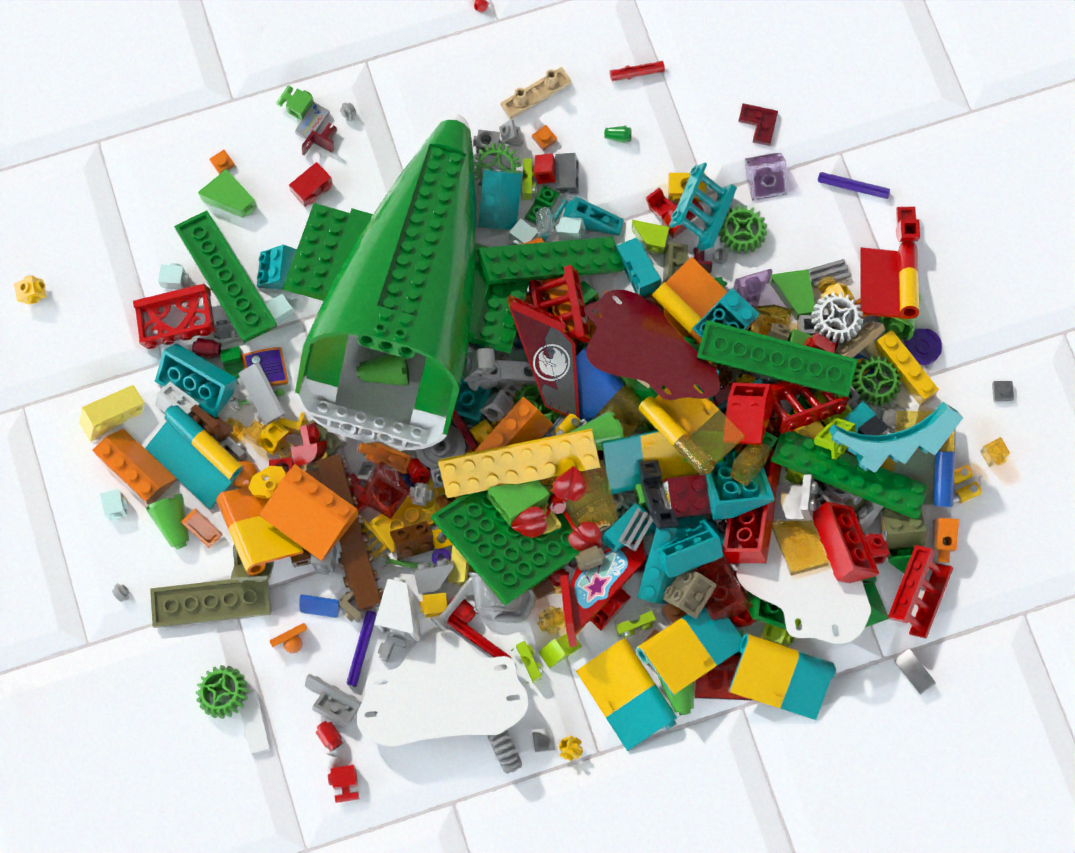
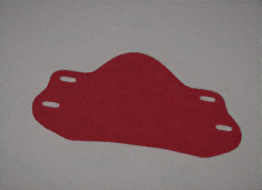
[584,289,720,400]

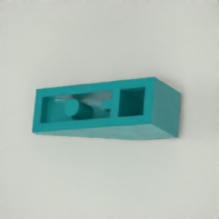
[563,196,624,236]

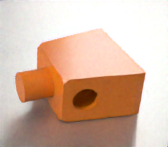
[932,518,959,563]

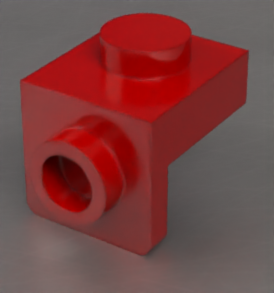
[646,188,675,221]

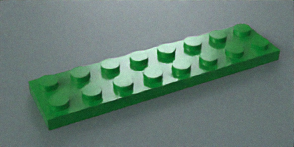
[174,210,278,344]
[476,236,625,285]
[697,320,858,398]
[771,431,928,519]

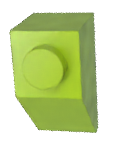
[631,219,669,255]

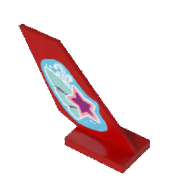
[560,539,646,647]

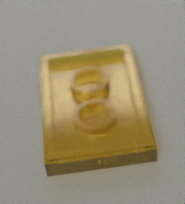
[772,521,829,576]

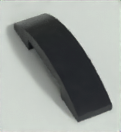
[638,459,679,530]

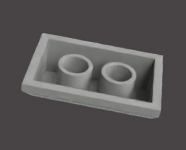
[237,362,285,425]

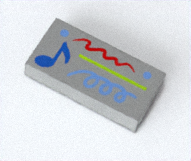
[294,102,330,139]

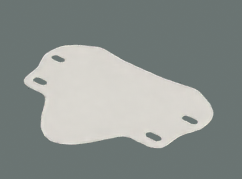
[737,497,871,644]
[357,628,528,747]

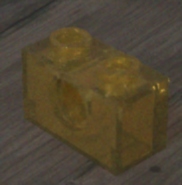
[730,443,771,486]

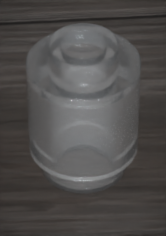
[535,207,556,237]

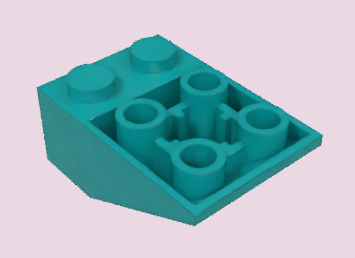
[692,288,760,338]

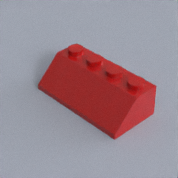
[813,501,880,583]

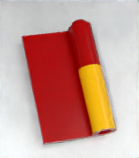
[860,241,919,319]

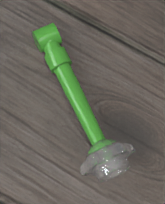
[229,389,285,413]
[377,551,432,570]

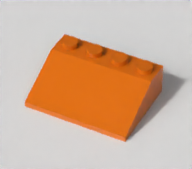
[259,464,358,562]

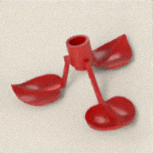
[511,466,601,551]

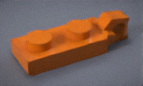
[357,442,412,475]

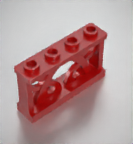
[133,283,216,349]

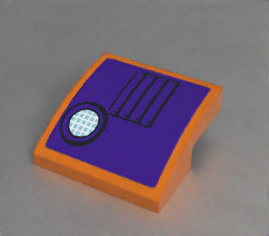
[241,347,289,386]

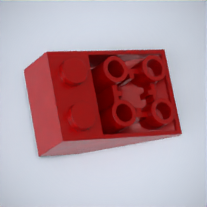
[723,383,775,445]

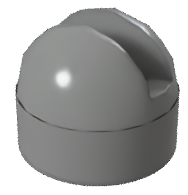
[713,248,728,264]

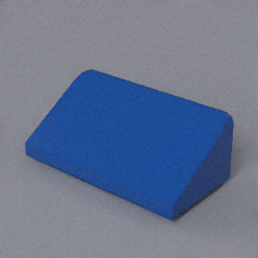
[299,594,340,618]

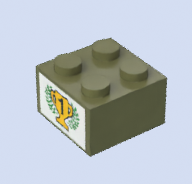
[878,507,927,549]

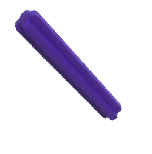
[817,172,890,199]
[346,610,377,687]

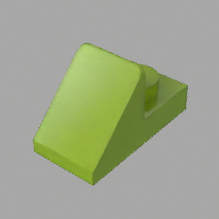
[539,633,582,669]

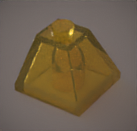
[747,304,792,336]

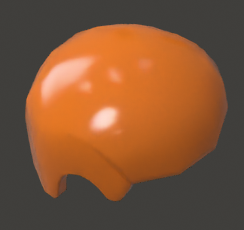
[232,460,260,488]

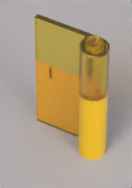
[638,385,745,475]

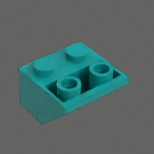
[257,244,297,290]

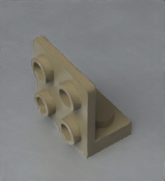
[663,570,717,619]

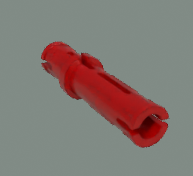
[609,60,665,82]

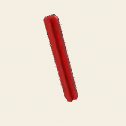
[447,614,512,666]

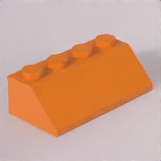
[474,397,554,452]
[92,428,177,505]

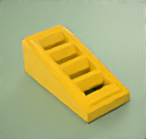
[363,517,387,559]

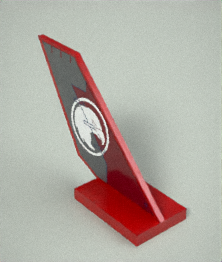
[507,295,579,418]

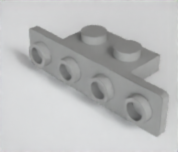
[304,674,377,728]

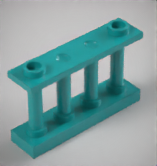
[669,162,737,251]

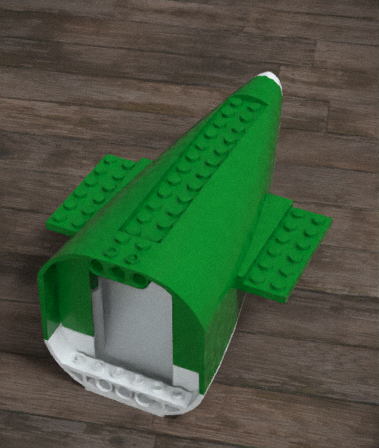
[283,114,529,452]

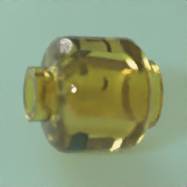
[537,606,565,635]

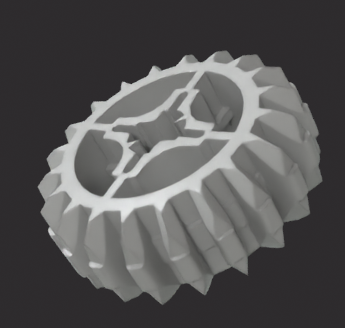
[487,730,522,774]

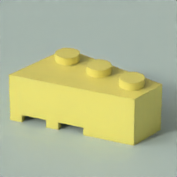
[79,384,145,442]

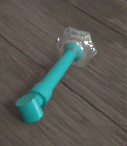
[539,192,575,241]

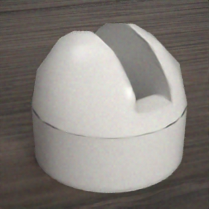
[323,753,340,768]

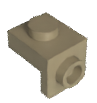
[339,590,363,623]

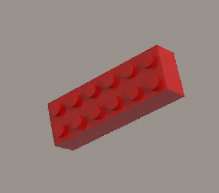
[723,450,781,563]

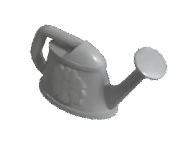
[430,572,537,631]

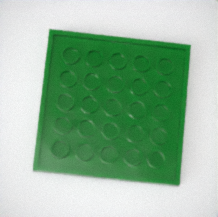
[431,480,581,606]

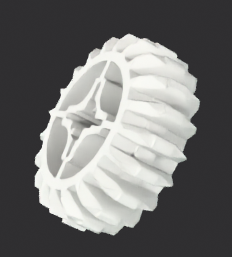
[811,292,863,343]

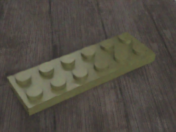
[150,579,271,628]

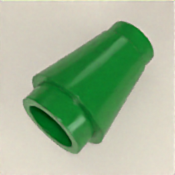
[604,125,632,144]

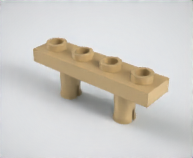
[500,67,572,119]
[834,320,886,358]

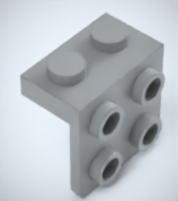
[774,475,818,521]

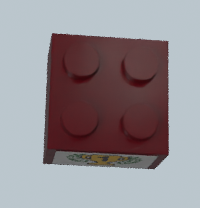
[662,474,711,519]

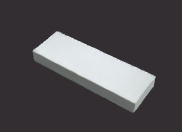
[239,691,270,755]

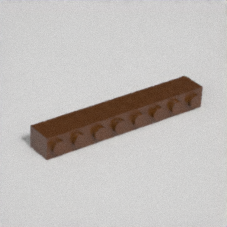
[317,454,384,612]

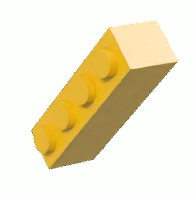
[875,330,939,405]

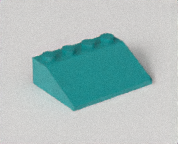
[696,443,774,520]

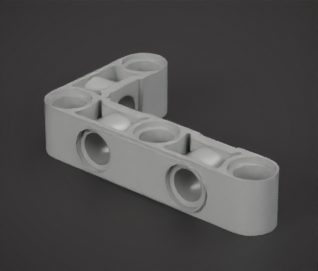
[463,348,537,385]

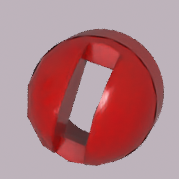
[473,0,489,12]

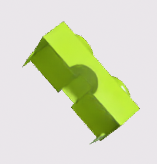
[516,158,536,200]
[614,606,656,638]
[511,641,544,683]

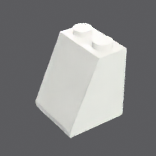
[375,577,420,641]

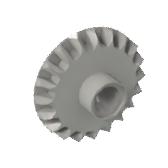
[416,425,466,469]

